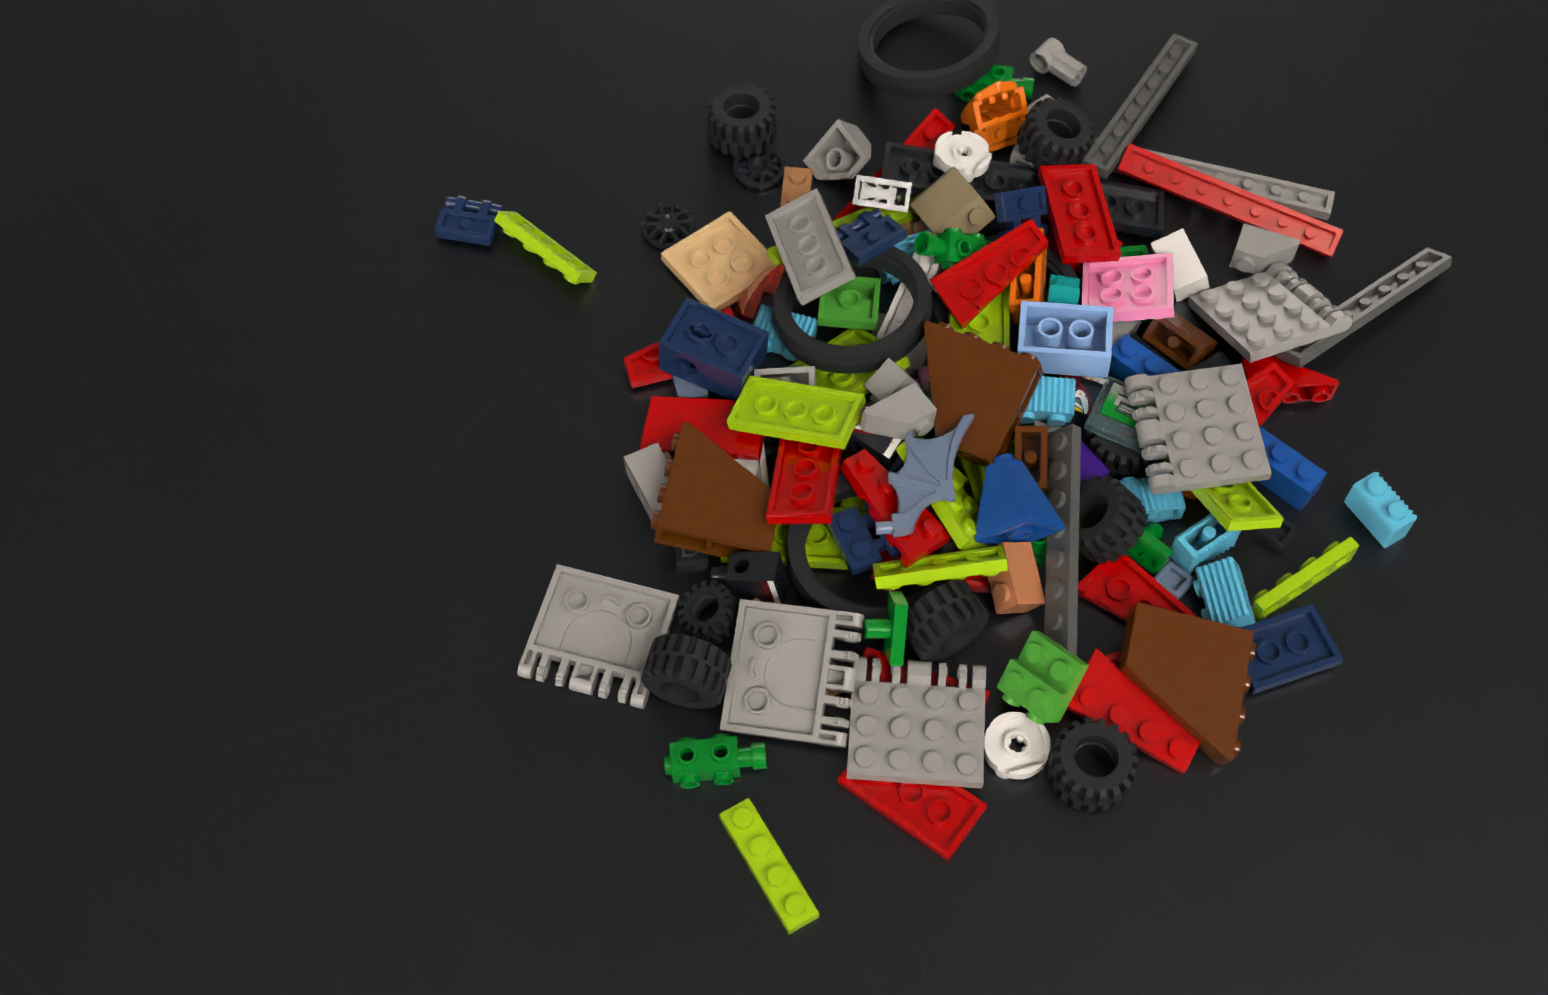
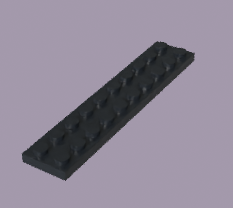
[881,141,1164,239]

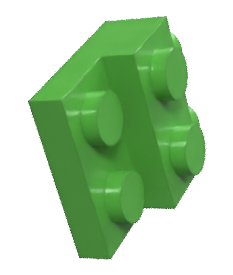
[817,276,881,331]
[997,630,1089,725]

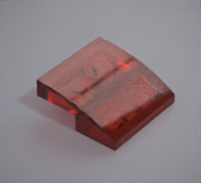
[733,264,785,320]

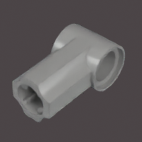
[1030,38,1087,87]

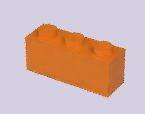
[1009,228,1047,324]

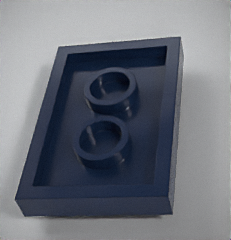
[1241,604,1344,695]

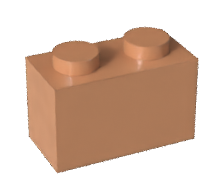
[987,542,1045,614]

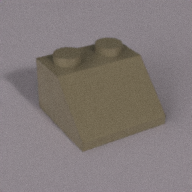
[909,166,996,235]

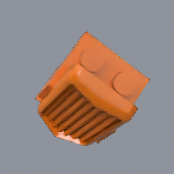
[960,81,1028,152]

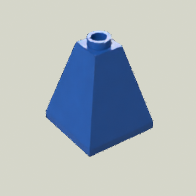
[975,454,1065,546]

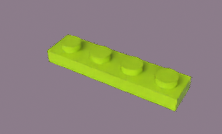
[494,211,597,285]
[1251,536,1359,622]
[873,545,1008,590]
[719,798,819,934]

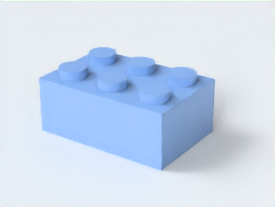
[1017,301,1114,378]

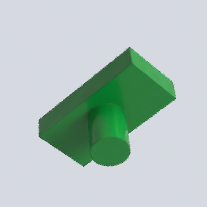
[1127,522,1174,576]
[863,591,908,666]

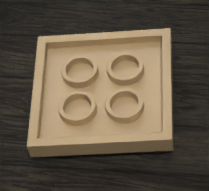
[661,211,781,312]

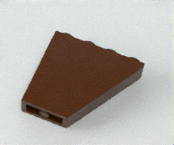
[924,321,1043,467]
[650,422,776,559]
[1119,602,1256,765]

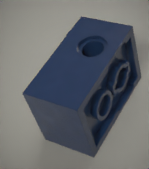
[659,297,769,400]

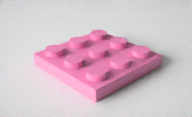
[1082,253,1174,322]

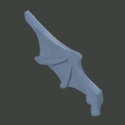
[875,414,974,537]

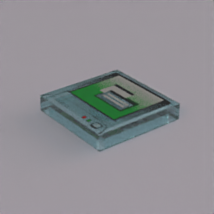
[1083,376,1154,453]

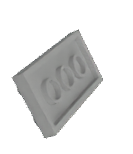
[765,188,856,306]

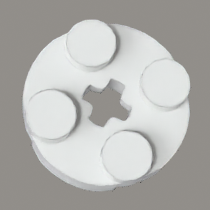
[933,131,992,182]
[984,712,1051,779]

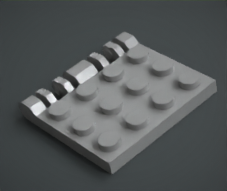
[1189,262,1352,363]
[1124,364,1272,495]
[517,564,680,709]
[720,599,864,748]
[846,657,986,789]

